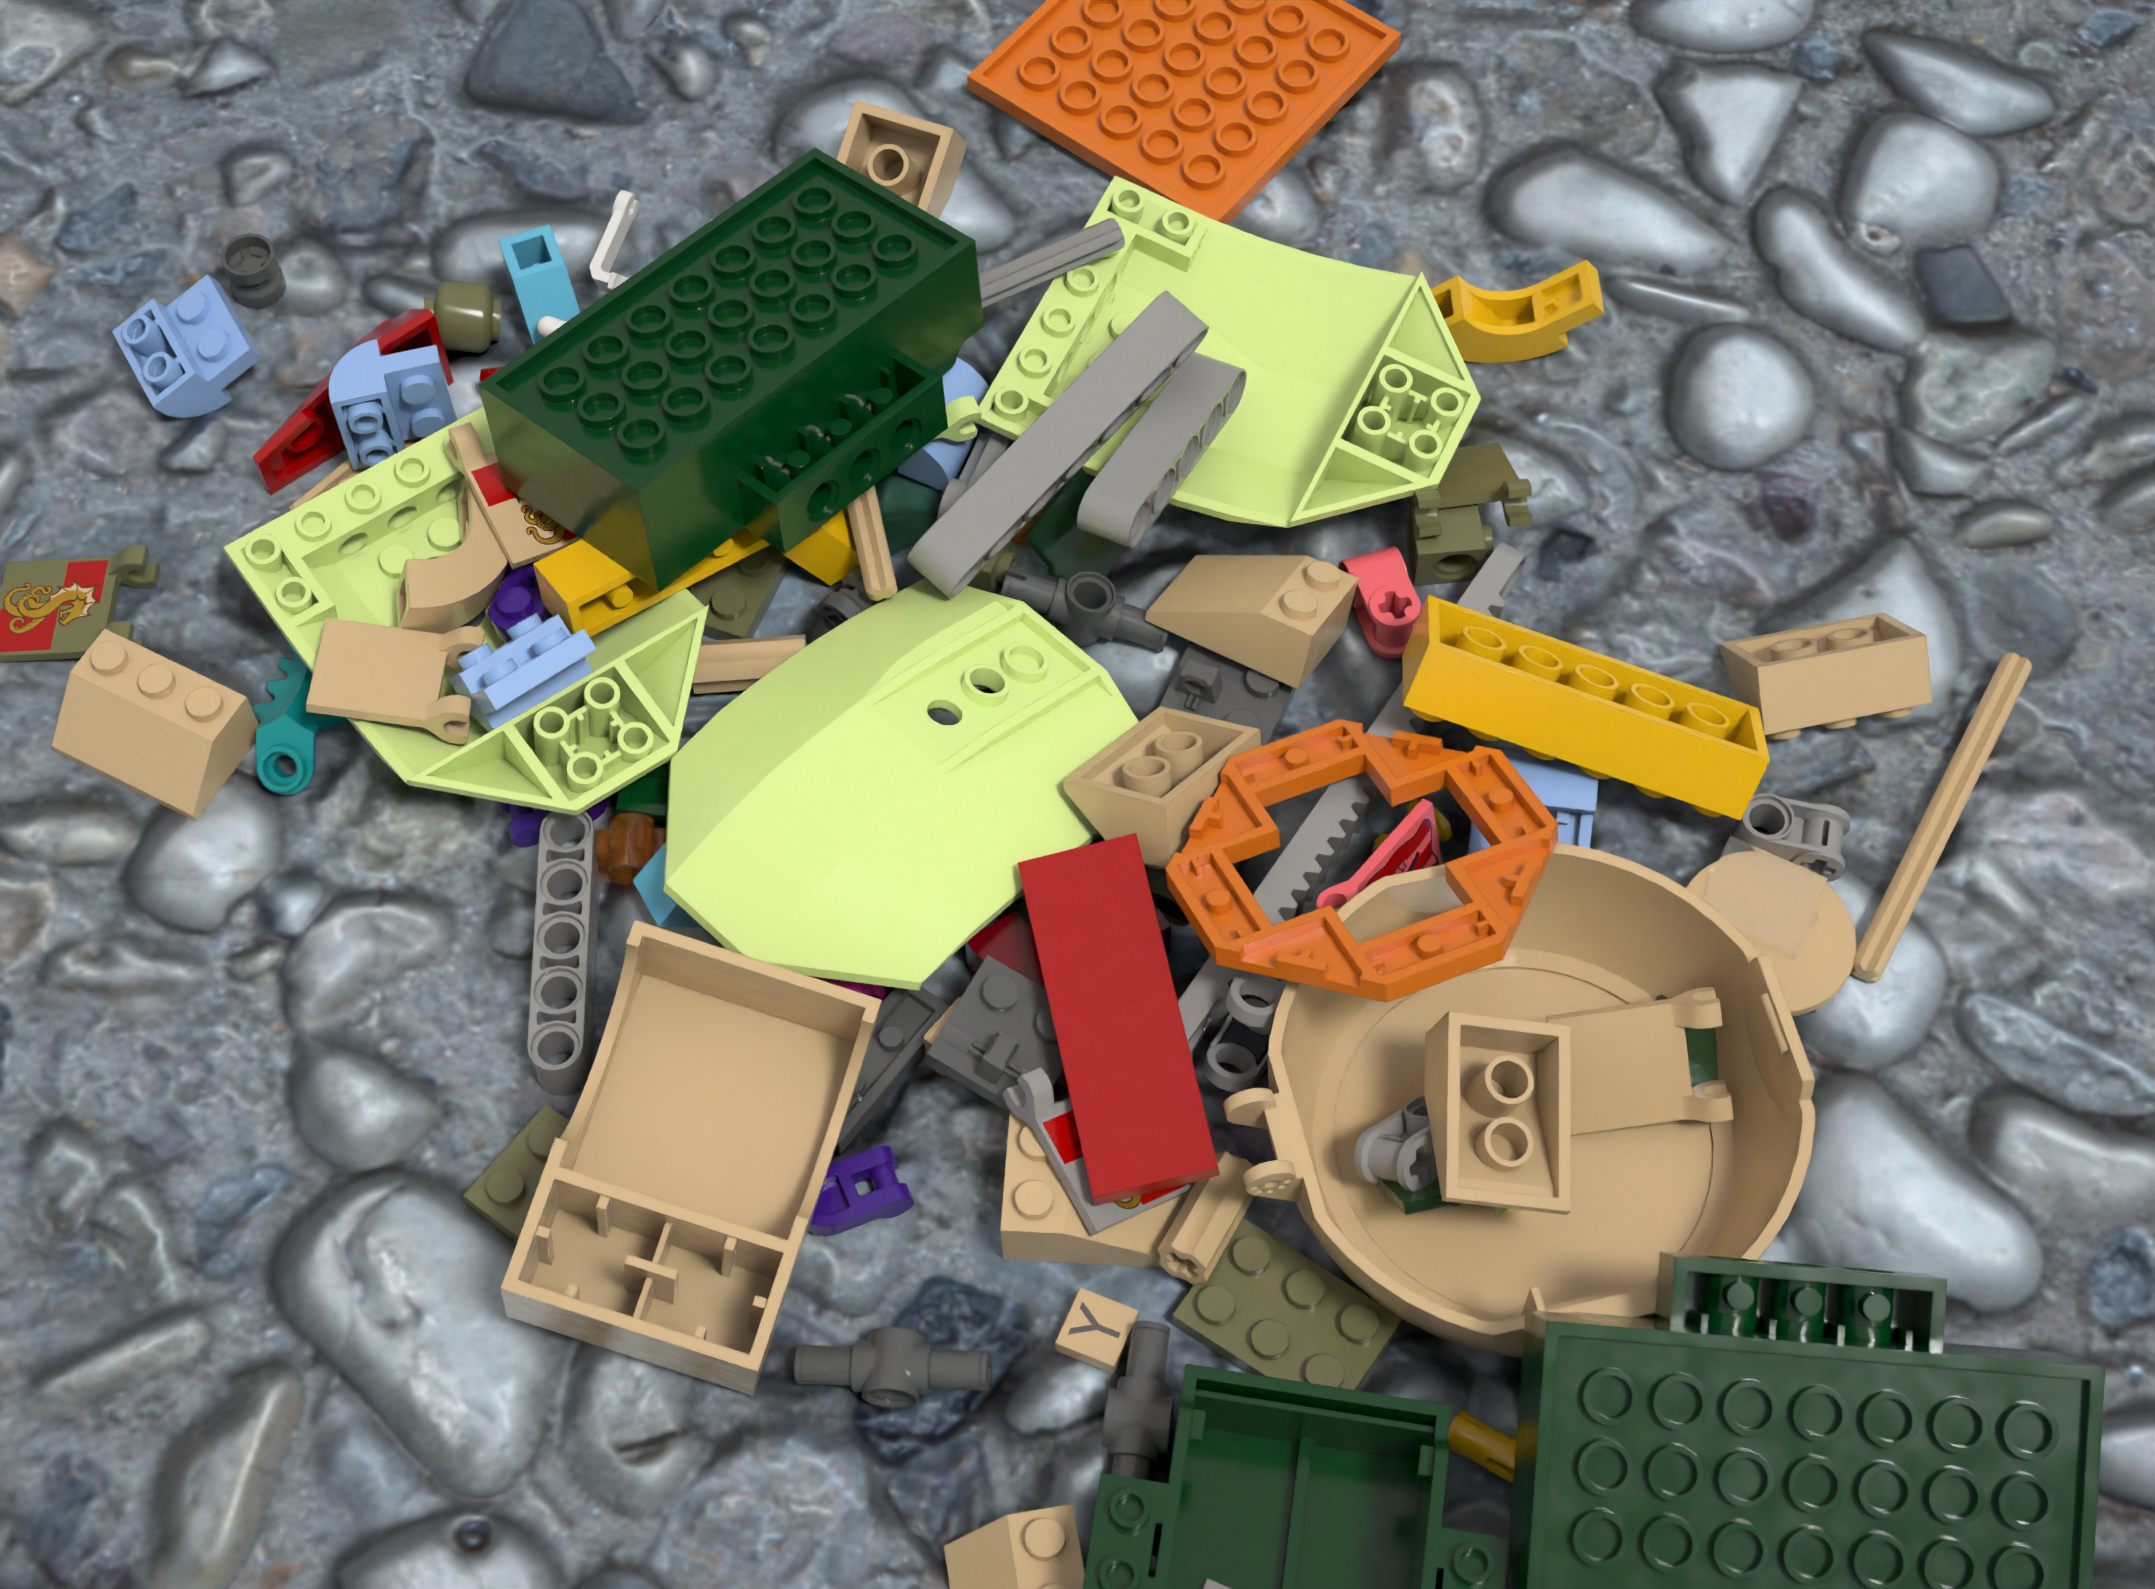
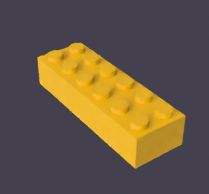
[1402,595,1770,821]

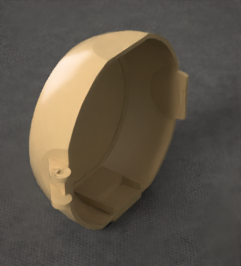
[1223,843,1815,1358]

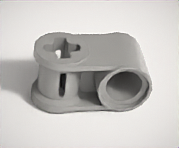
[1729,793,1851,882]
[1354,1096,1439,1193]

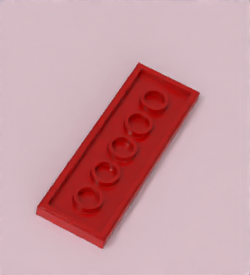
[1018,833,1220,1206]

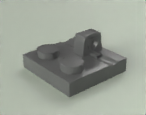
[1159,641,1296,746]
[923,955,1064,1113]

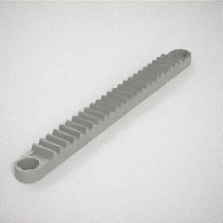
[1178,541,1528,1053]

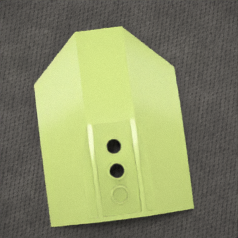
[973,175,1481,528]
[223,406,709,816]
[663,577,1139,991]

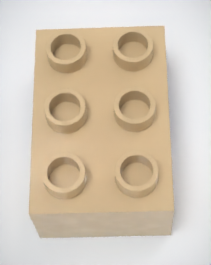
[500,920,882,1396]

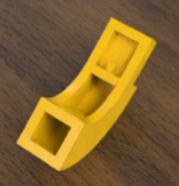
[1430,260,1604,363]

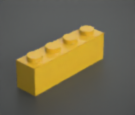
[533,527,771,637]

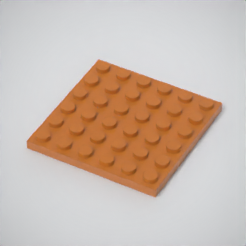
[967,0,1401,225]

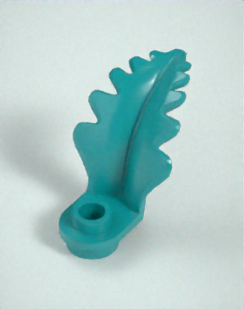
[252,642,348,795]

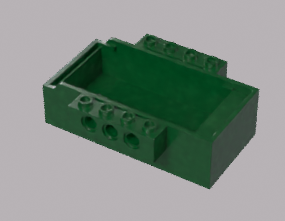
[478,148,984,592]
[1506,1251,2106,1589]
[1083,1364,1510,1589]

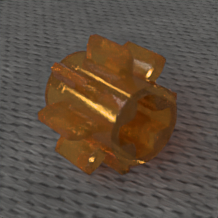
[594,813,666,886]

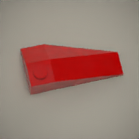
[252,309,454,496]

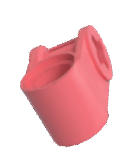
[1338,546,1421,659]

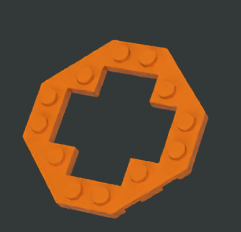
[1165,719,1558,1003]

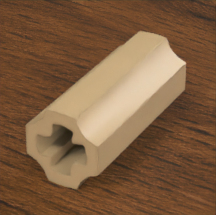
[692,634,807,694]
[1157,1151,1255,1285]

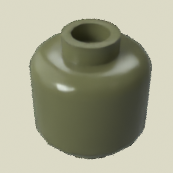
[424,280,501,353]

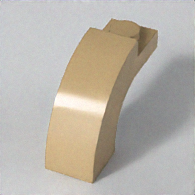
[396,478,509,634]

